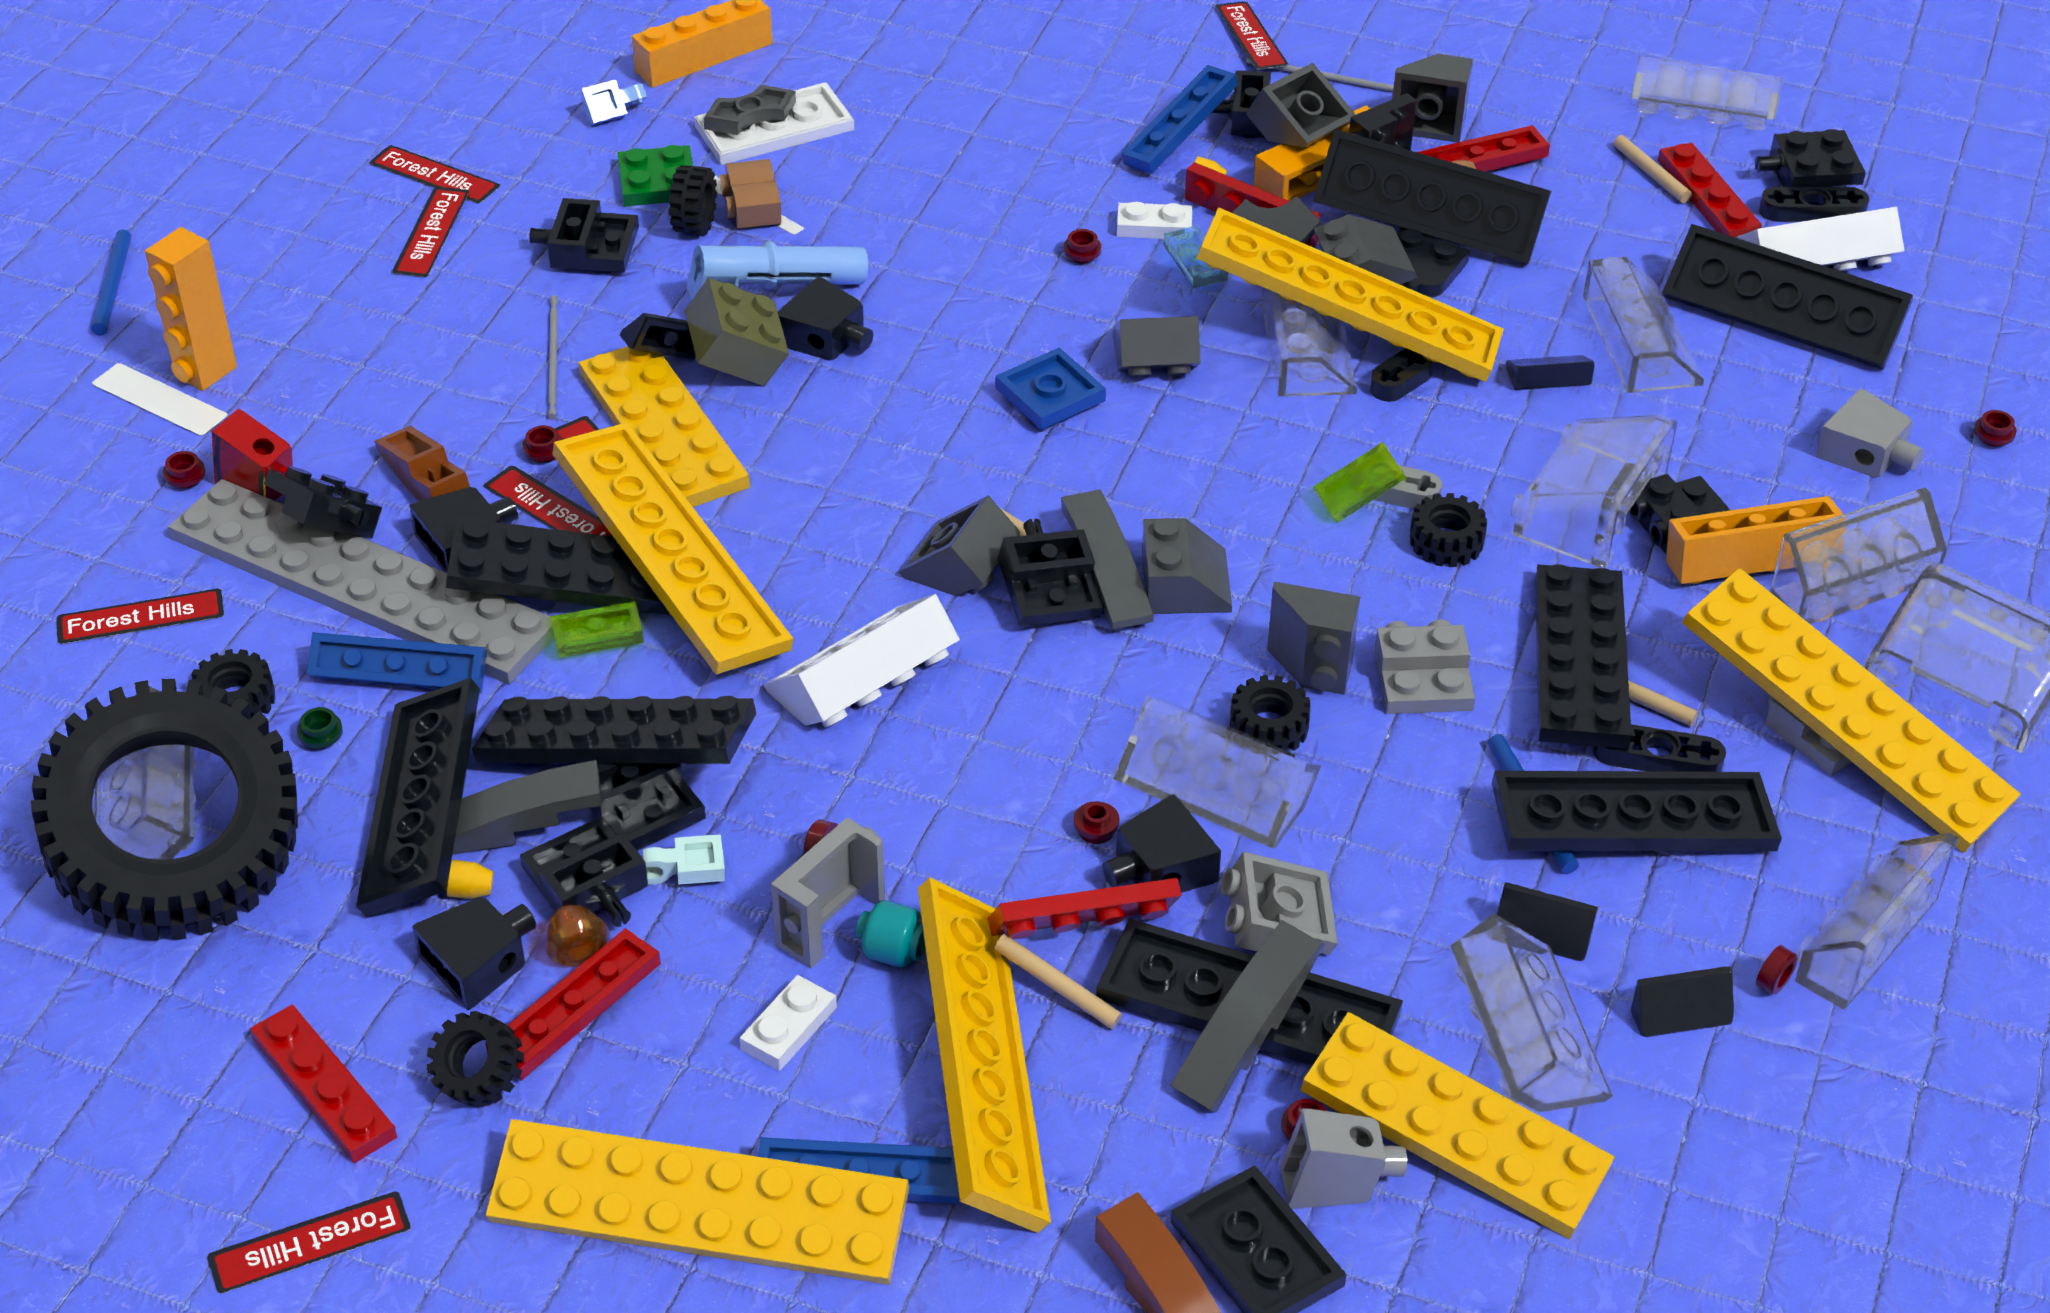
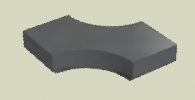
[704,85,796,135]
[1232,196,1324,244]

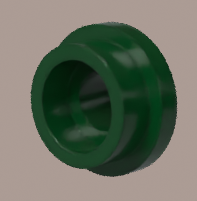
[297,707,343,748]

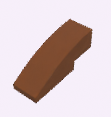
[374,426,470,501]
[1095,1192,1222,1313]

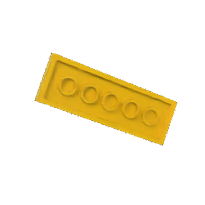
[578,346,750,507]
[1300,1012,1615,1240]

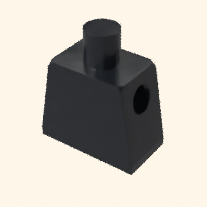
[778,276,873,360]
[409,487,518,573]
[1102,794,1221,893]
[412,897,536,1010]

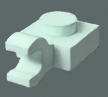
[643,834,725,885]

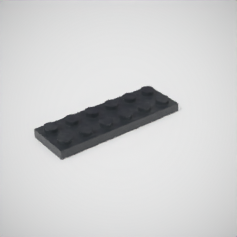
[1313,129,1552,264]
[1662,224,1913,370]
[446,517,671,615]
[1535,564,1631,749]
[356,678,480,917]
[472,696,757,764]
[1491,771,1782,851]
[1096,918,1403,1066]

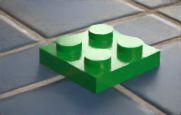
[617,145,693,207]

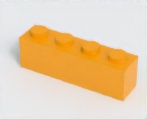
[631,0,773,88]
[1253,105,1371,201]
[144,227,237,391]
[1666,496,1846,584]

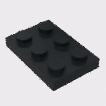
[1170,1165,1347,1313]

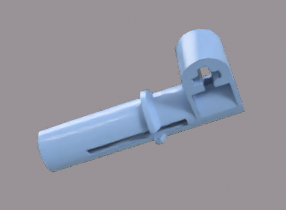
[687,241,868,301]

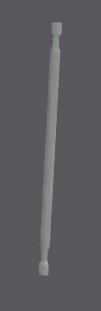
[1246,58,1394,92]
[548,295,558,420]

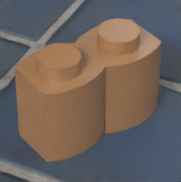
[719,159,782,229]

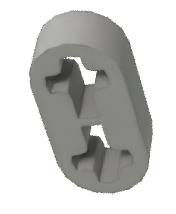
[1364,462,1442,509]

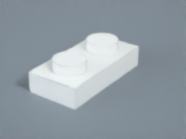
[1117,202,1193,240]
[739,975,837,1072]

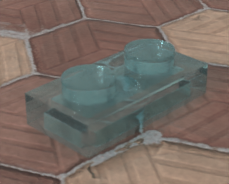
[1163,225,1228,289]

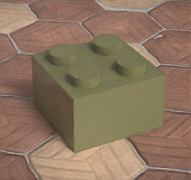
[684,278,789,386]

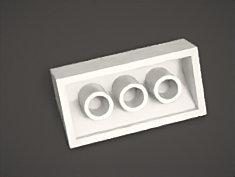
[1735,207,1905,271]
[763,594,960,727]

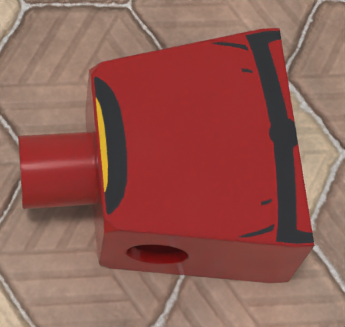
[211,408,293,501]

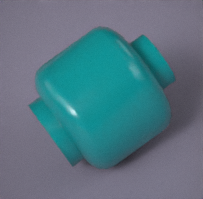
[856,900,926,968]

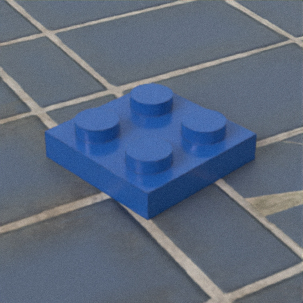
[995,347,1106,430]

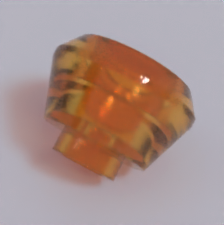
[546,905,609,967]

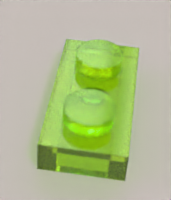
[1314,442,1406,523]
[550,601,644,658]

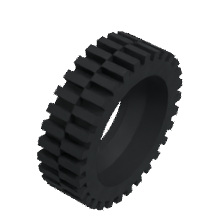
[31,679,298,940]

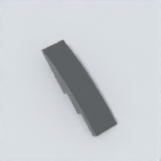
[1061,489,1153,630]
[453,760,602,854]
[1170,920,1325,1112]

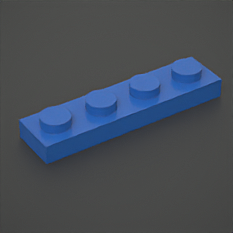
[1121,65,1238,174]
[306,632,488,693]
[758,1137,960,1204]

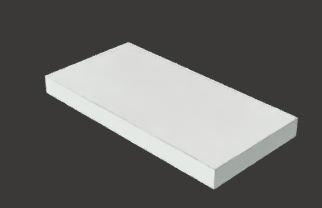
[694,82,854,165]

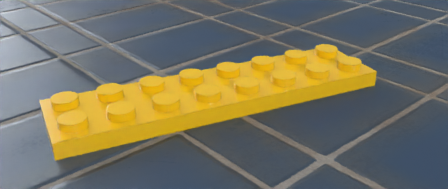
[1196,207,1504,382]
[552,422,794,675]
[1682,568,2021,853]
[918,877,1051,1233]
[485,1119,910,1285]

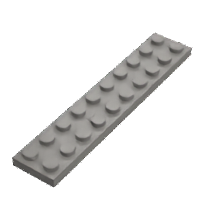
[168,479,560,685]

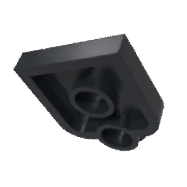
[1396,227,1470,297]

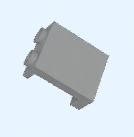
[771,817,885,969]

